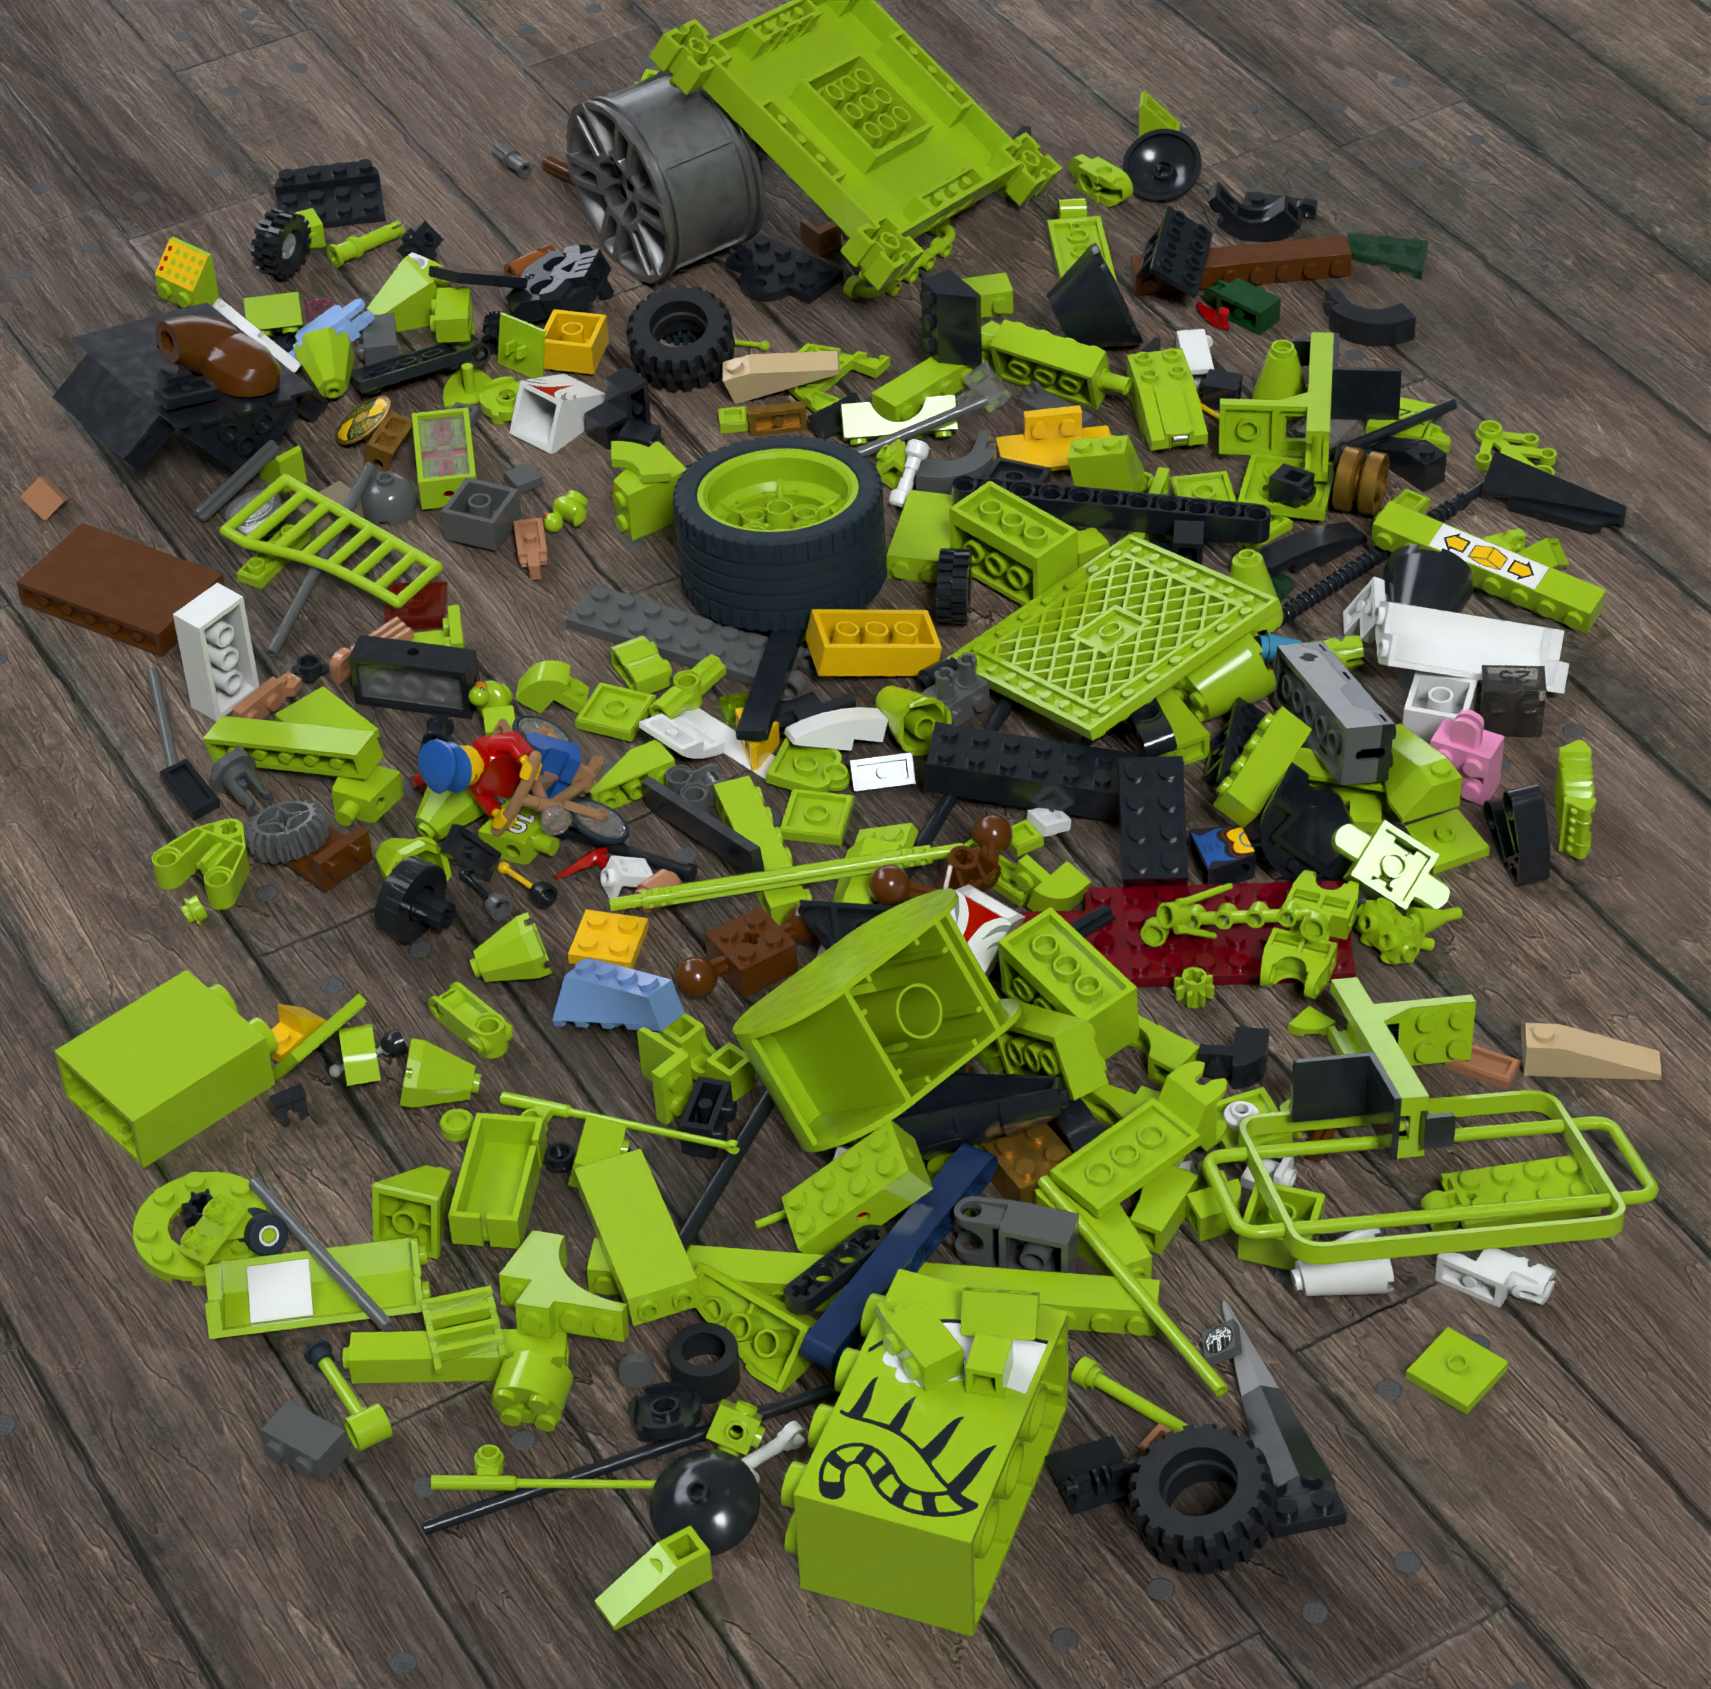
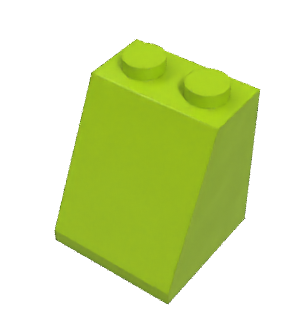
[1067,435,1145,492]
[612,441,687,541]

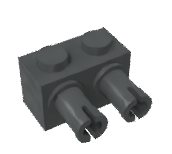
[921,653,990,726]

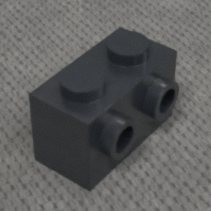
[679,1076,737,1159]

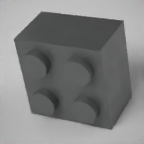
[441,477,522,551]

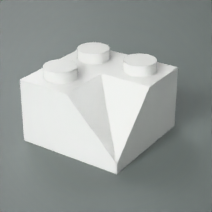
[1403,670,1478,742]

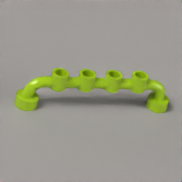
[843,218,956,299]
[1141,900,1329,947]

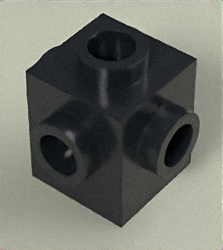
[396,221,444,261]

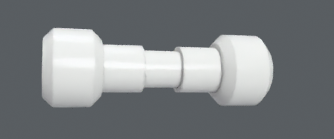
[888,439,930,510]

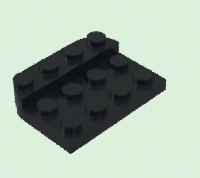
[275,159,386,229]

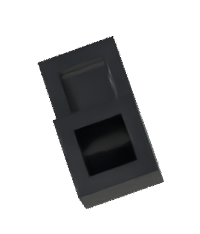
[1199,1026,1269,1089]

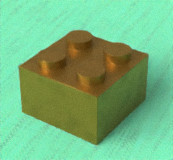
[983,1123,1073,1204]

